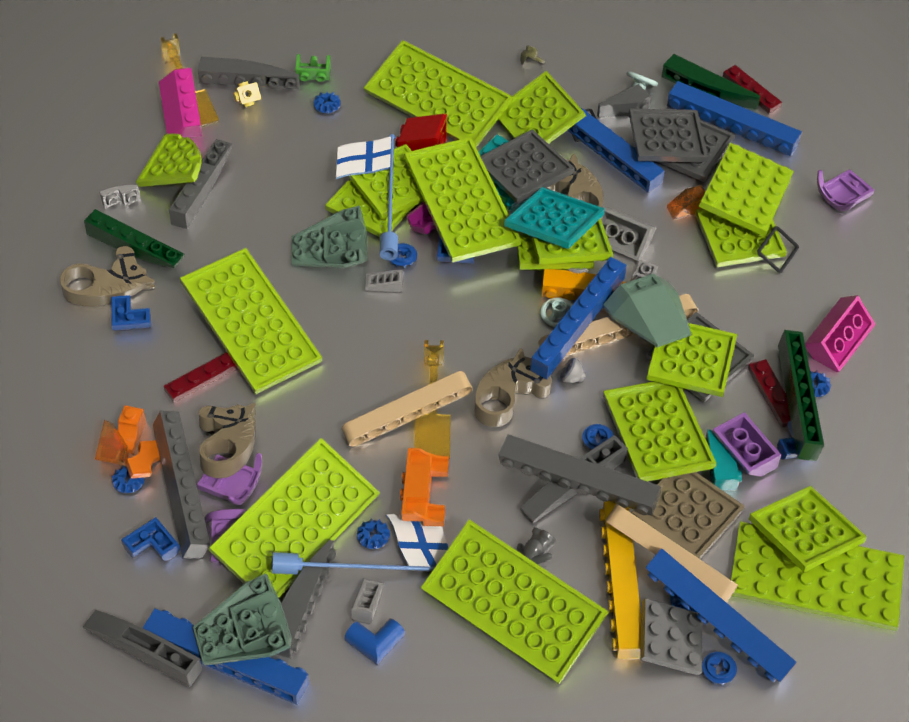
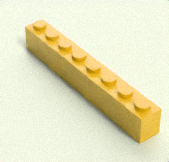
[599,501,641,659]

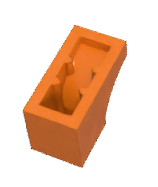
[114,405,147,454]

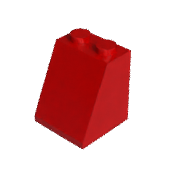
[395,114,447,151]

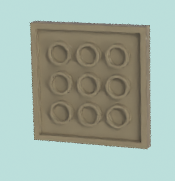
[631,472,745,559]

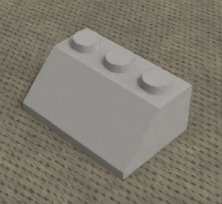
[601,207,657,261]

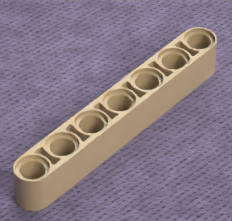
[341,371,473,447]
[605,504,738,603]

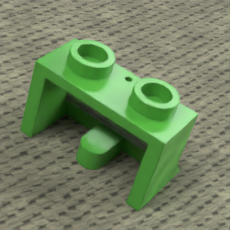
[295,54,331,82]

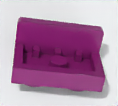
[407,202,436,235]

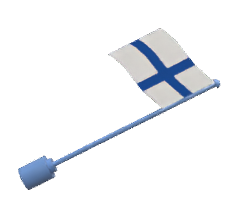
[336,134,398,260]
[272,514,449,575]

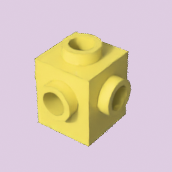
[233,81,261,107]

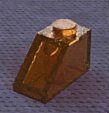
[667,185,706,220]
[95,420,129,466]

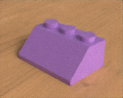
[712,412,781,477]

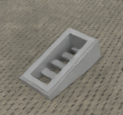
[365,270,403,292]
[351,579,384,624]

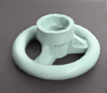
[626,71,658,89]
[540,298,573,327]

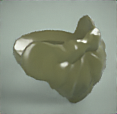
[520,45,545,65]

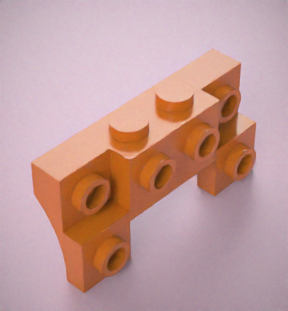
[400,448,449,526]

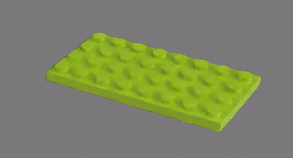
[364,40,513,147]
[404,137,522,263]
[180,248,322,395]
[209,438,380,598]
[421,519,608,684]
[731,521,905,632]

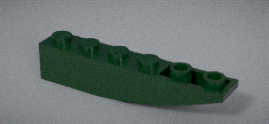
[661,54,761,110]
[84,209,185,268]

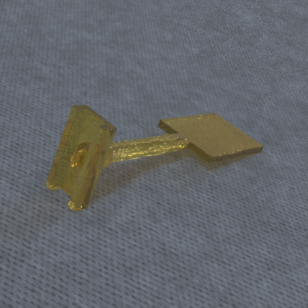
[160,33,220,127]
[414,340,451,459]

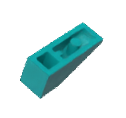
[705,430,742,491]

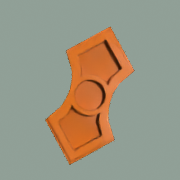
[125,440,160,479]

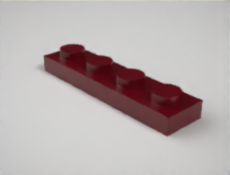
[722,65,782,114]
[164,352,238,403]
[748,359,791,428]

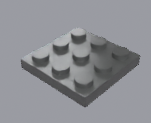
[640,598,702,675]

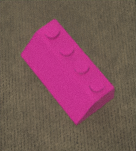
[159,68,202,138]
[805,295,876,372]

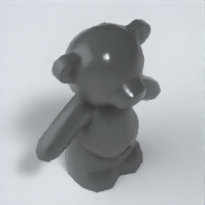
[517,527,556,564]

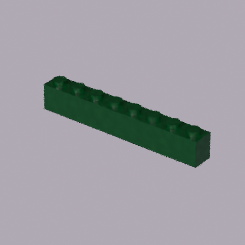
[778,330,824,461]

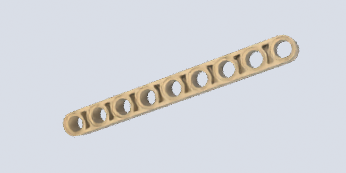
[538,294,698,355]

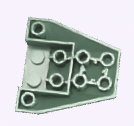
[291,206,368,268]
[603,273,691,347]
[193,574,292,666]

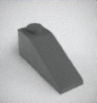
[597,84,651,118]

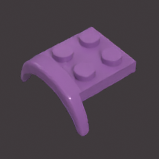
[817,169,875,211]
[197,453,262,505]
[204,509,248,563]

